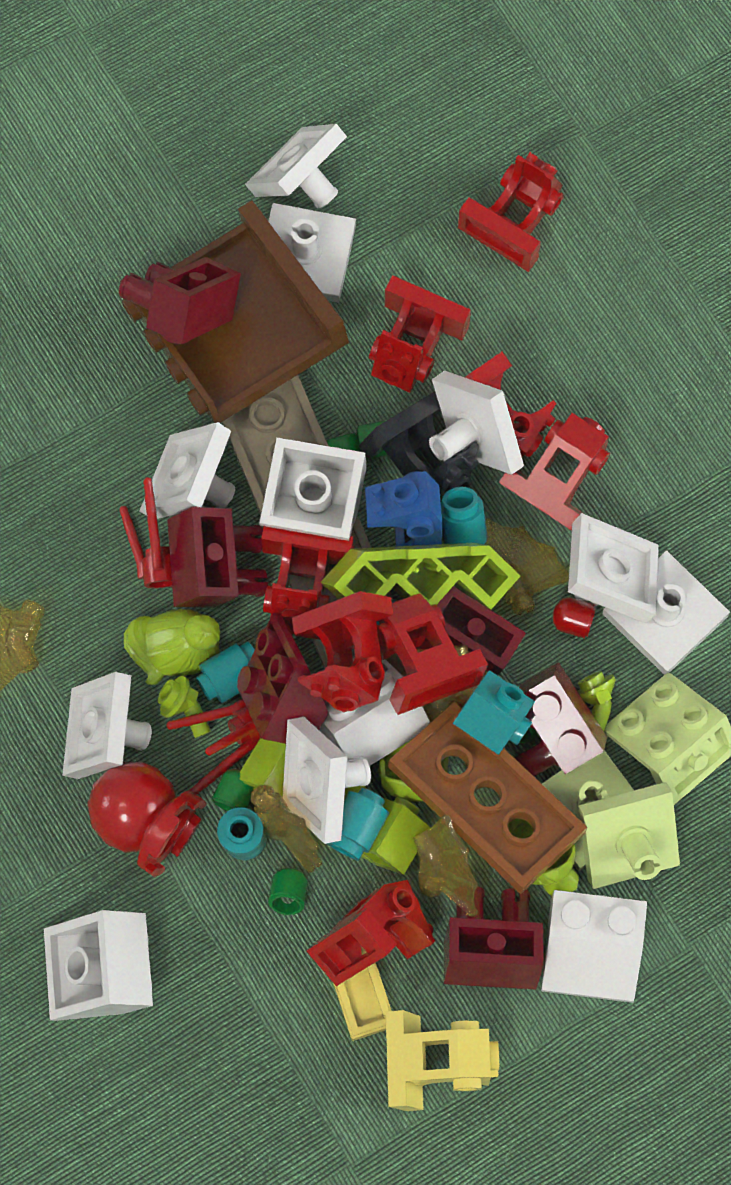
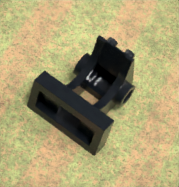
[359,391,479,502]

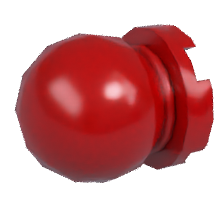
[87,762,207,877]

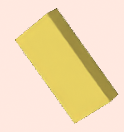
[333,947,392,1041]

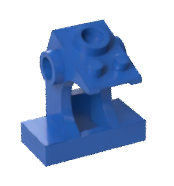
[365,471,442,546]

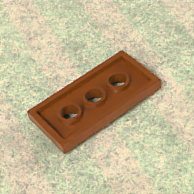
[388,702,587,894]

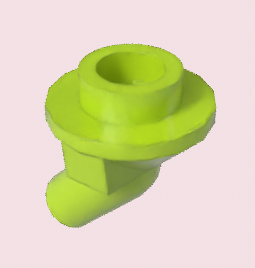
[578,671,616,732]
[158,676,211,738]

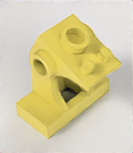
[386,1010,499,1111]

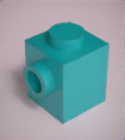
[453,670,535,755]

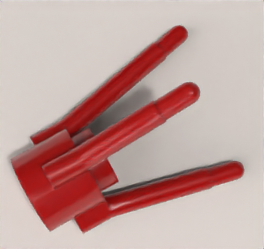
[119,477,172,588]
[166,699,261,795]

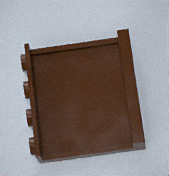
[120,200,349,423]

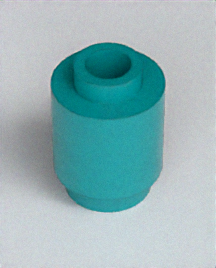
[441,487,487,544]
[196,641,255,703]
[326,788,389,861]
[217,807,267,860]

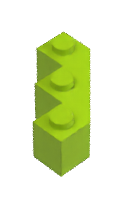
[320,543,520,610]
[240,738,431,875]

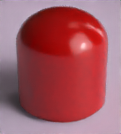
[552,597,596,639]

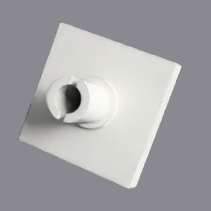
[245,124,347,208]
[268,203,356,303]
[429,371,524,475]
[140,422,235,519]
[568,513,659,623]
[603,551,730,675]
[62,672,152,779]
[282,717,371,844]

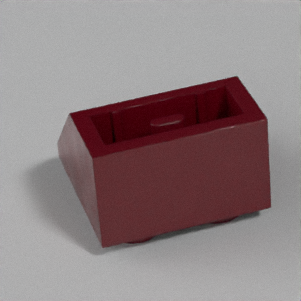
[237,613,328,744]

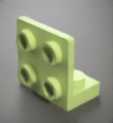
[605,673,731,805]

